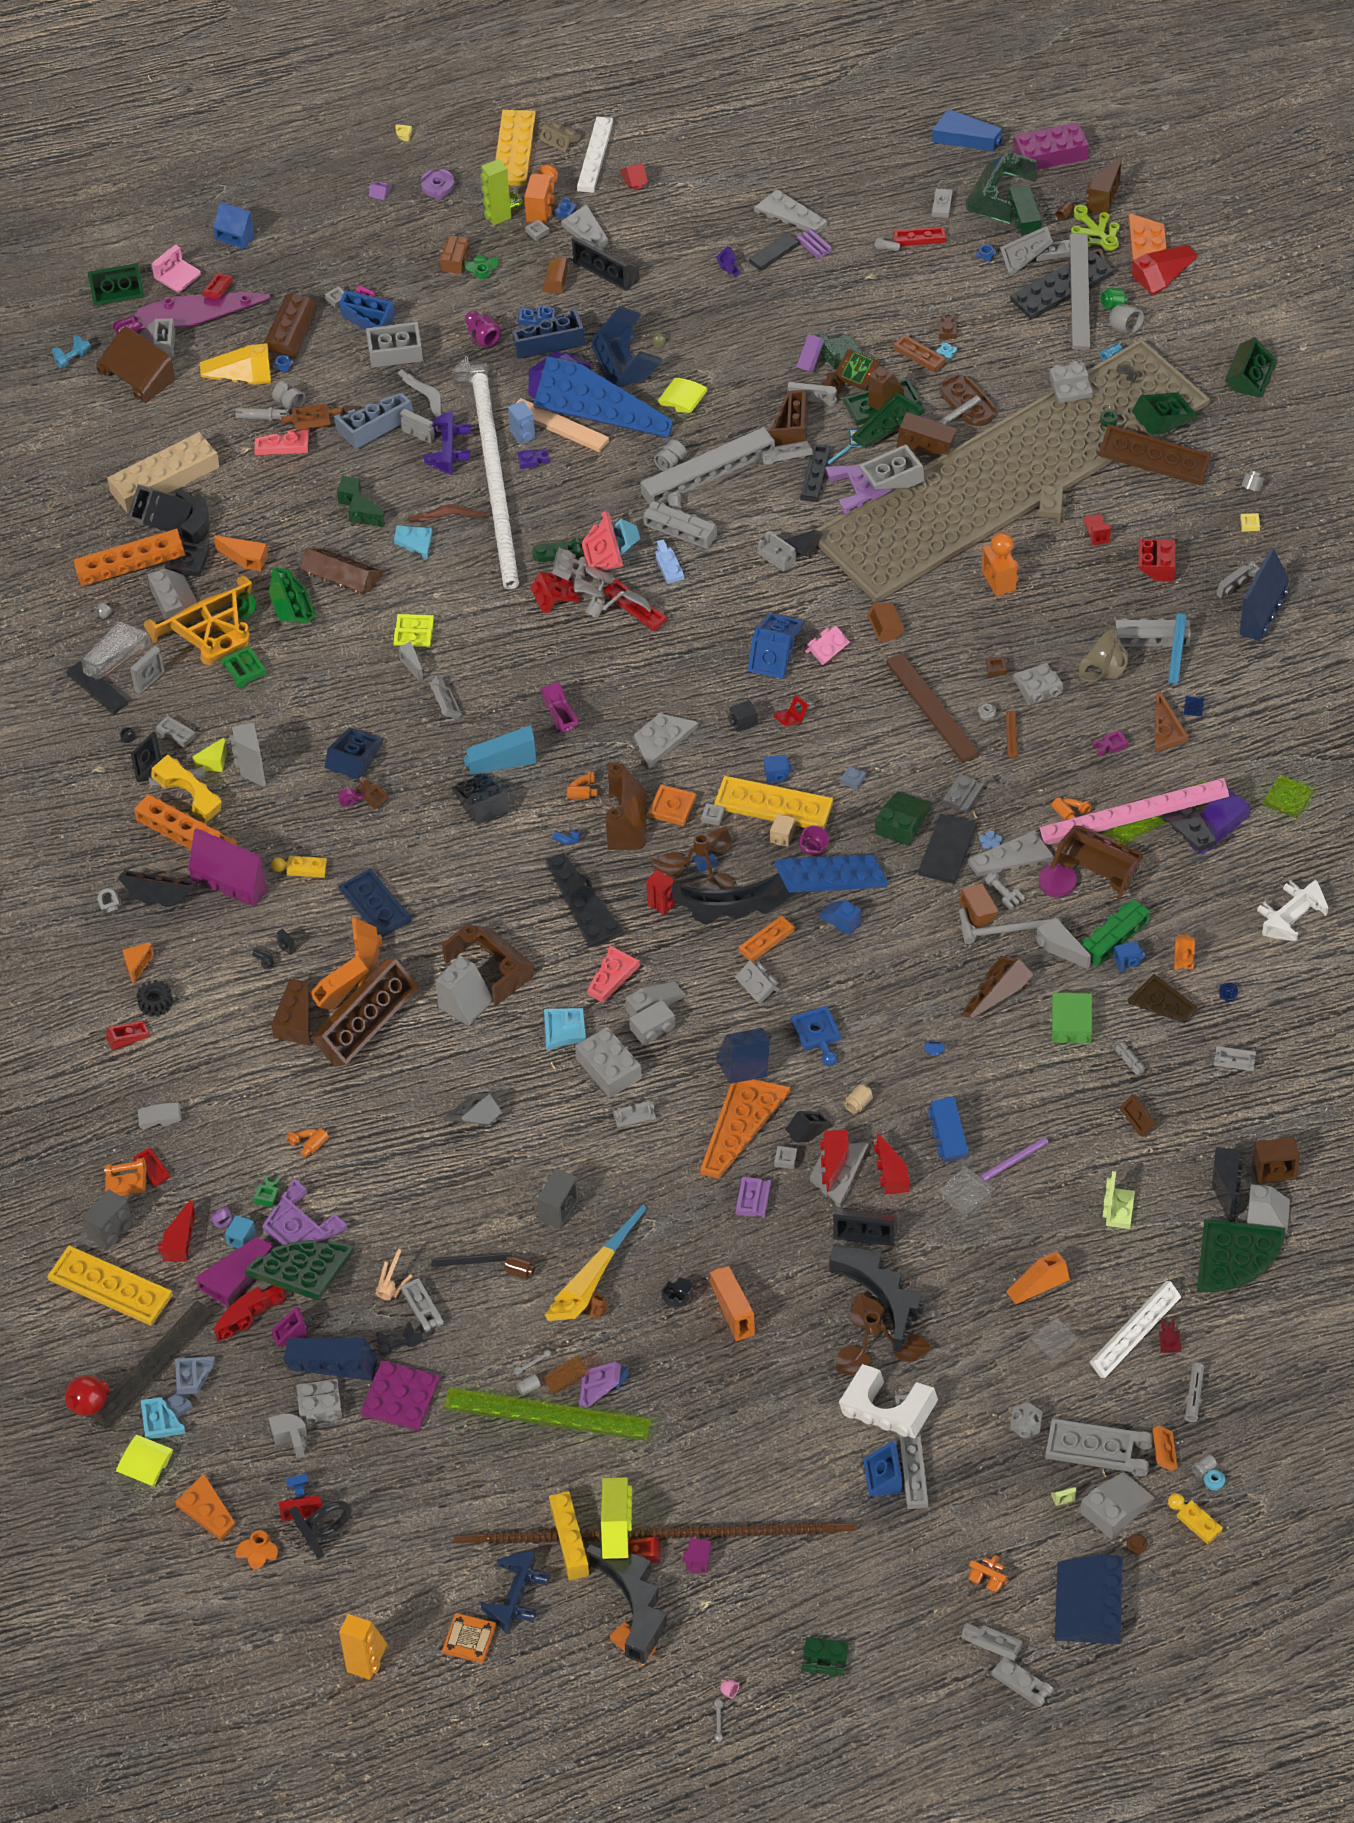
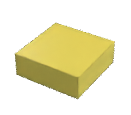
[1240,513,1260,532]

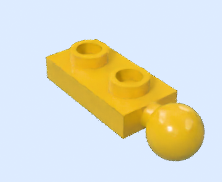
[271,856,327,878]
[1168,1493,1223,1545]

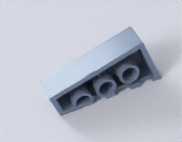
[334,393,413,449]

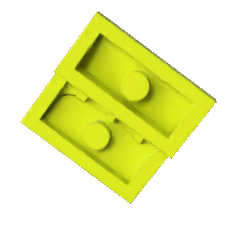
[658,378,708,413]
[393,614,434,647]
[116,1434,173,1487]

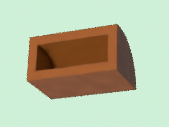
[542,257,568,294]
[867,603,905,642]
[959,883,998,929]

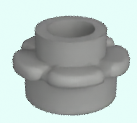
[978,703,996,721]

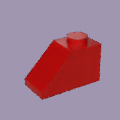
[619,163,648,190]

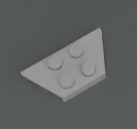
[634,713,698,769]
[810,1143,869,1208]

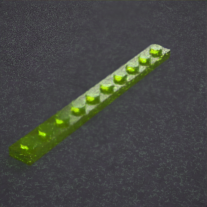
[444,1388,652,1441]

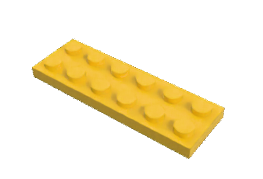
[496,110,536,186]
[714,776,833,829]
[47,1246,173,1326]

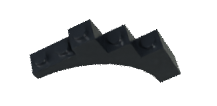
[671,873,798,925]
[829,1244,925,1352]
[586,1545,667,1664]

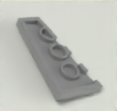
[968,830,1054,877]

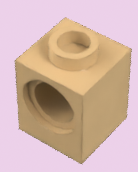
[770,814,795,847]

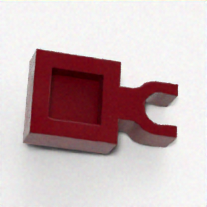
[1158,1318,1181,1353]

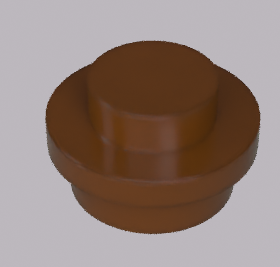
[1126,1534,1148,1555]

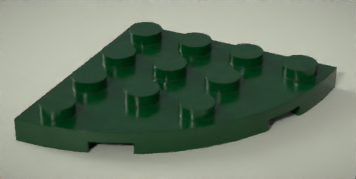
[1197,1219,1286,1292]
[245,1240,354,1301]

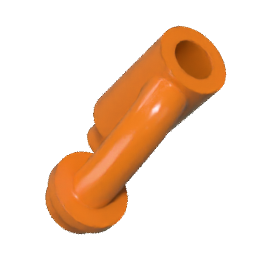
[567,770,598,799]
[1051,797,1092,820]
[286,1128,329,1157]

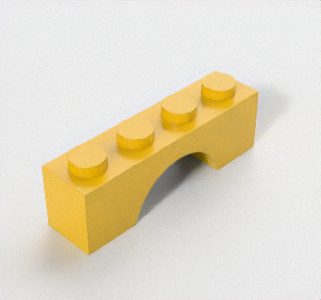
[151,755,222,824]
[549,1491,589,1581]

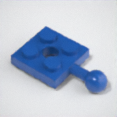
[790,1006,841,1066]

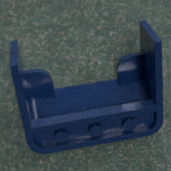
[591,306,662,387]

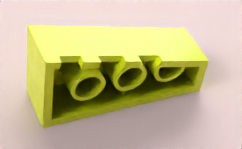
[601,1477,632,1559]

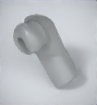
[874,238,900,251]

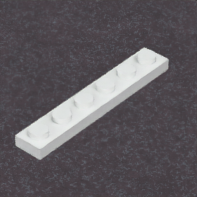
[577,117,613,193]
[1090,1281,1181,1378]

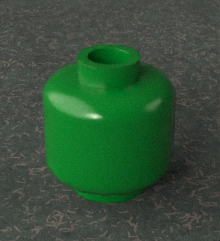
[1100,288,1128,310]

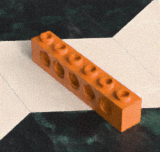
[73,529,185,586]
[134,794,238,850]

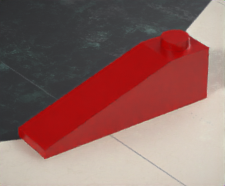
[1132,245,1198,295]

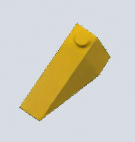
[200,344,271,385]

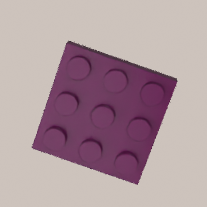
[360,1360,440,1431]

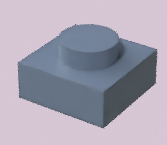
[841,766,866,790]
[164,1393,193,1419]

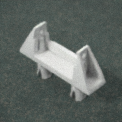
[1257,879,1328,941]

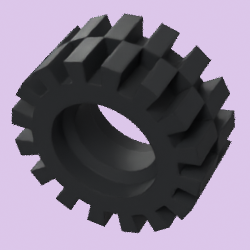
[136,980,173,1017]

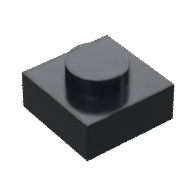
[276,928,296,955]

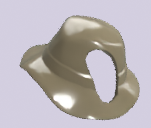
[1079,627,1128,682]

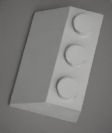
[147,569,197,620]
[230,723,266,787]

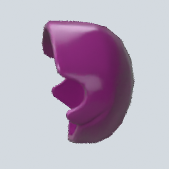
[799,825,829,856]

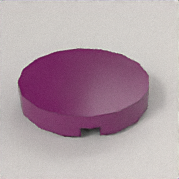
[1038,863,1077,898]

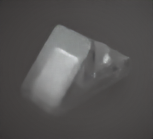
[453,356,489,384]

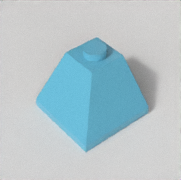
[613,519,640,556]

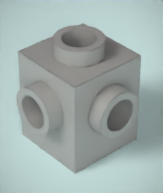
[1010,1402,1043,1438]

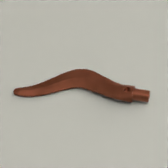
[408,504,491,523]

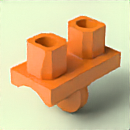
[1174,934,1195,970]
[968,1555,1009,1594]

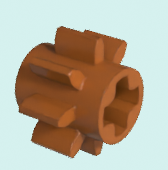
[584,1293,608,1318]

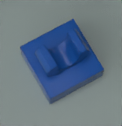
[554,197,577,219]
[286,1474,308,1498]

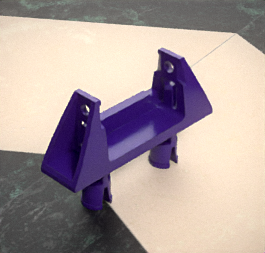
[424,411,471,475]

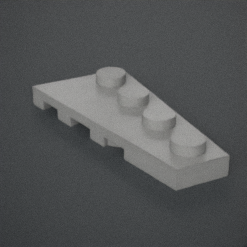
[754,189,827,234]

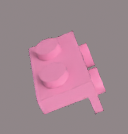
[805,626,850,665]

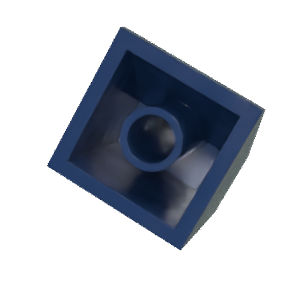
[716,1028,770,1084]

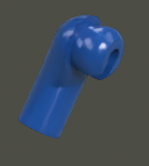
[552,829,581,845]

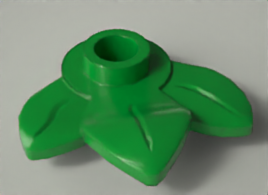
[464,254,498,279]

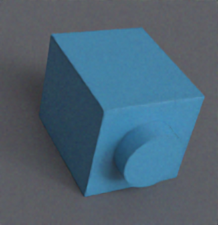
[225,1215,256,1249]

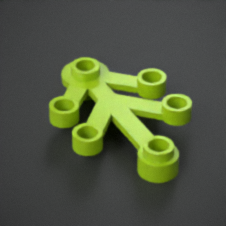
[1071,205,1119,251]

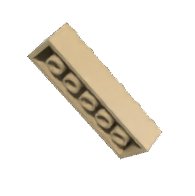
[107,432,219,513]

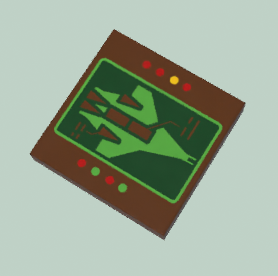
[835,349,880,391]

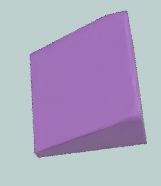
[369,181,392,200]

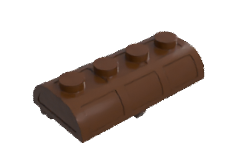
[263,293,317,358]

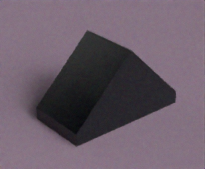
[784,529,823,558]

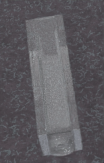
[82,621,151,679]

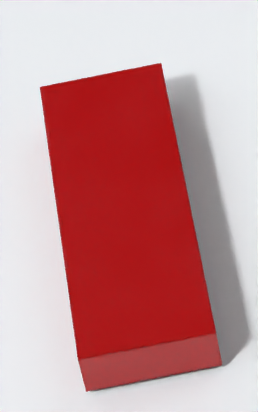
[893,227,946,247]

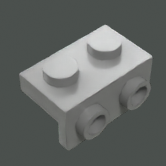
[735,960,781,1004]

